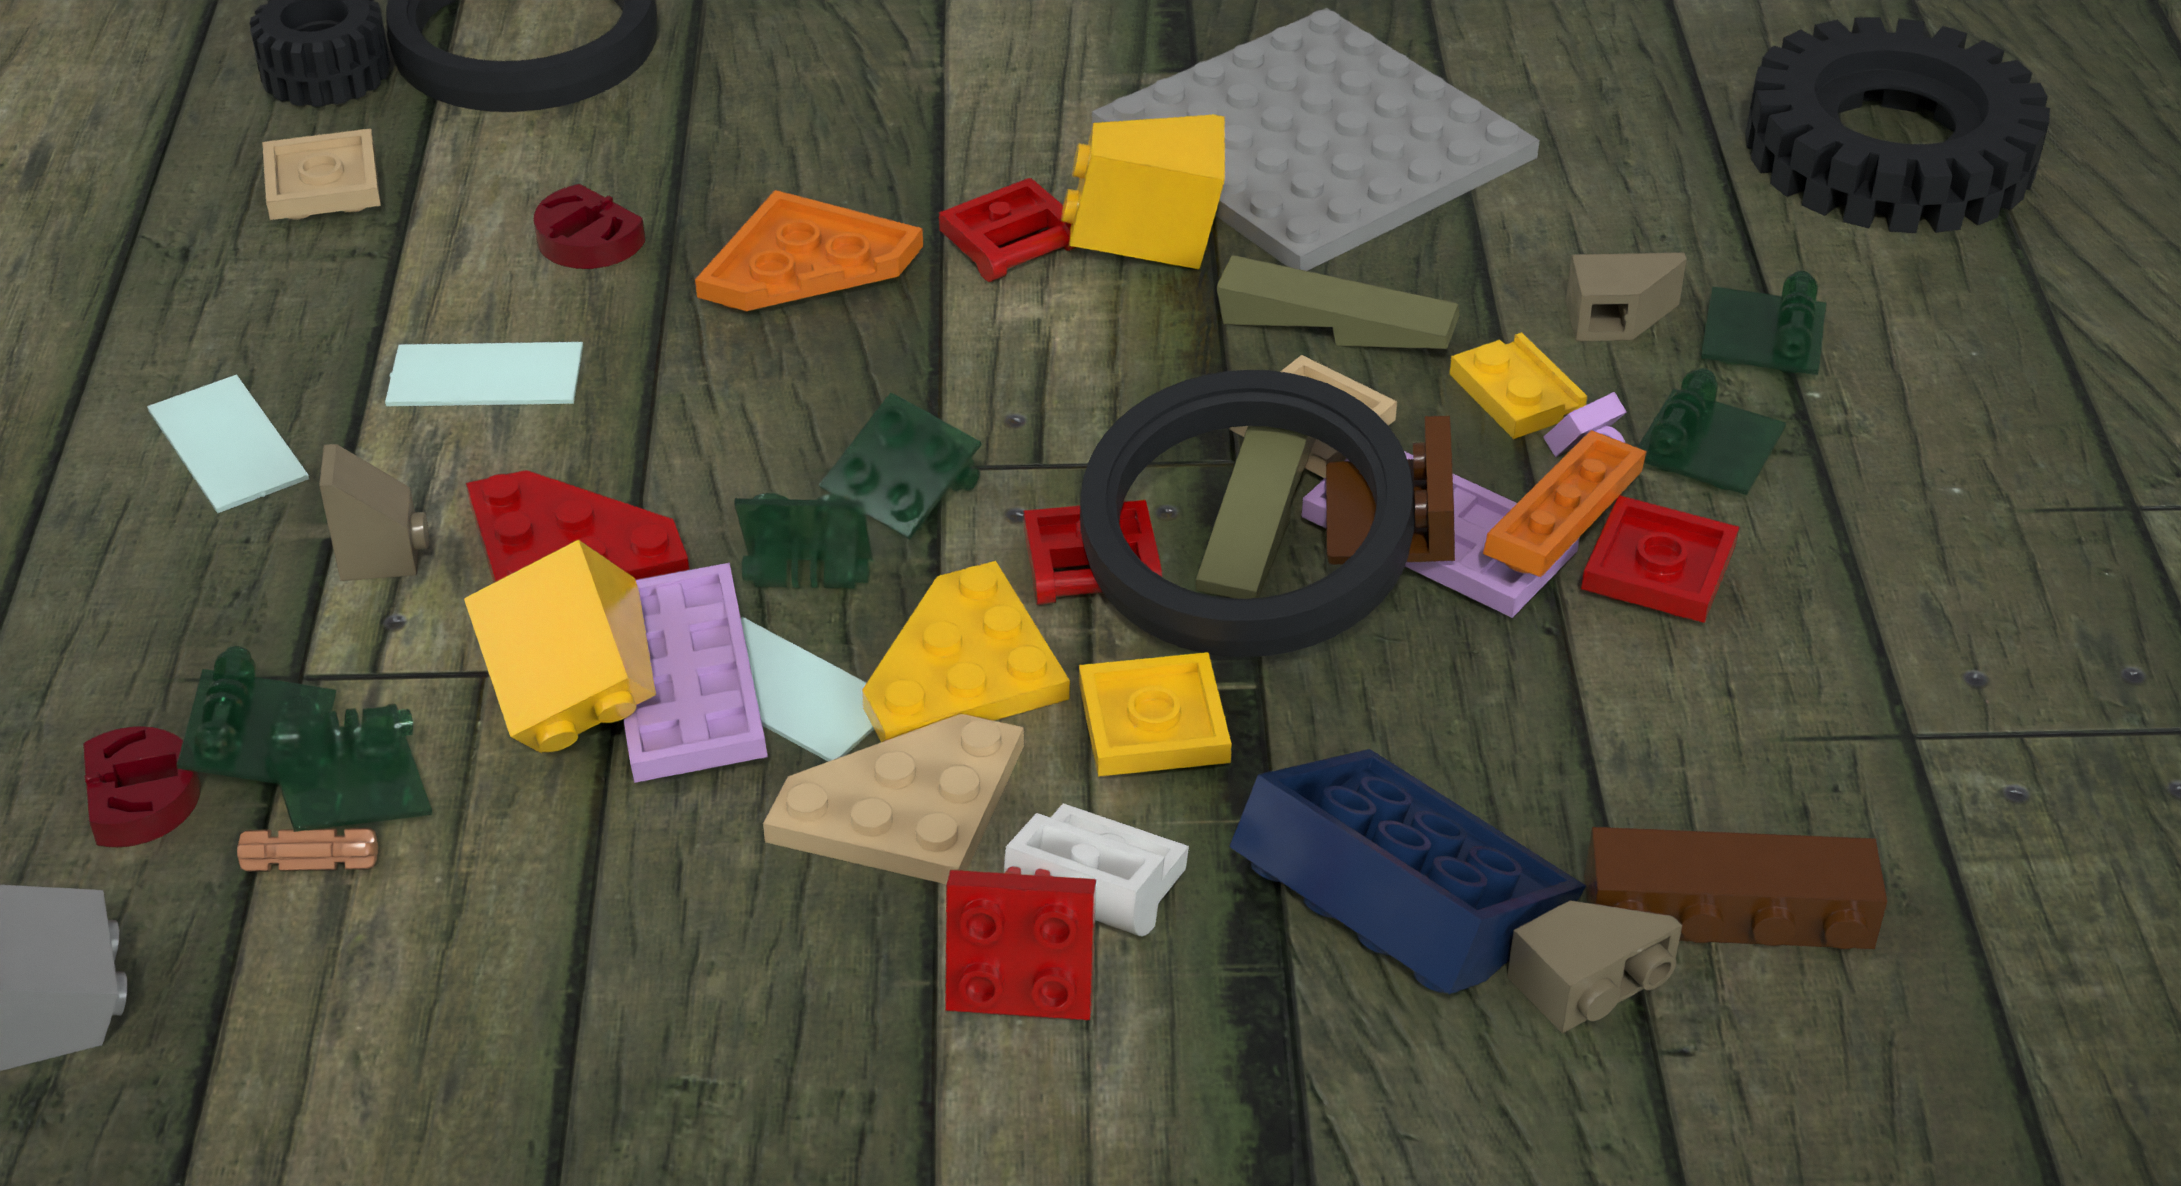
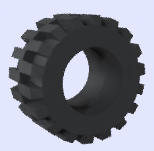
[250,0,391,107]

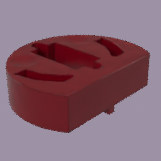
[534,184,645,269]
[83,726,201,847]

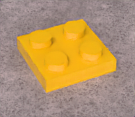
[1079,652,1232,777]

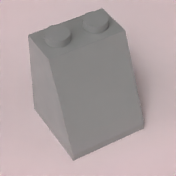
[0,885,127,1071]

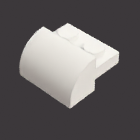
[1004,803,1189,936]

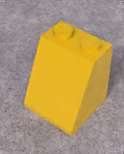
[1062,114,1225,270]
[464,540,656,753]

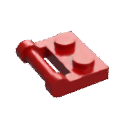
[939,177,1077,282]
[1023,500,1162,605]

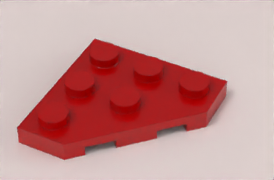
[466,470,689,583]

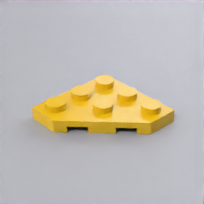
[862,561,1070,742]

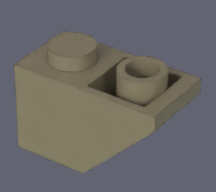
[1566,253,1687,341]
[1507,900,1682,1034]

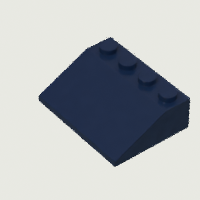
[1229,749,1586,995]

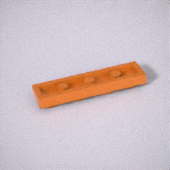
[1483,430,1647,578]

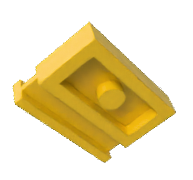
[1449,332,1587,439]

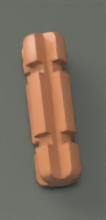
[237,828,378,872]

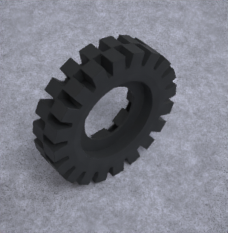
[1745,17,2050,233]

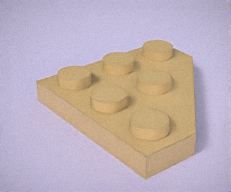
[763,713,1024,884]

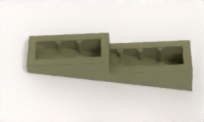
[1216,255,1460,349]
[1196,426,1316,599]

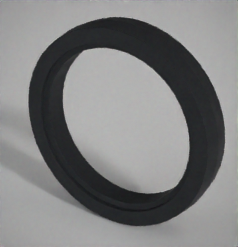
[386,0,657,112]
[1080,370,1415,657]

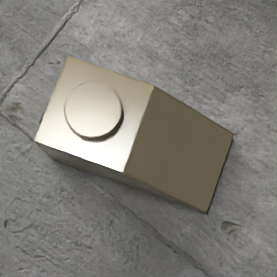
[319,444,429,581]

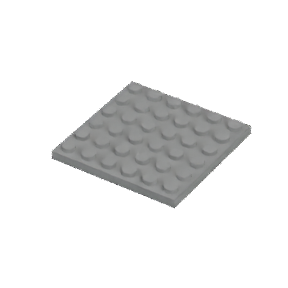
[1092,8,1539,271]

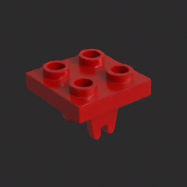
[945,867,1096,1020]

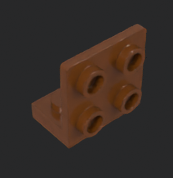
[1326,415,1455,565]

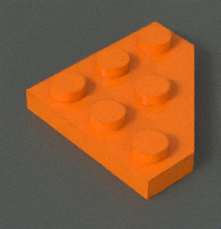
[695,190,923,311]

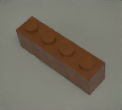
[1584,827,1887,949]

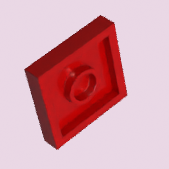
[1581,495,1740,623]

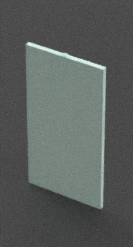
[385,342,583,406]
[147,374,309,513]
[741,617,874,762]

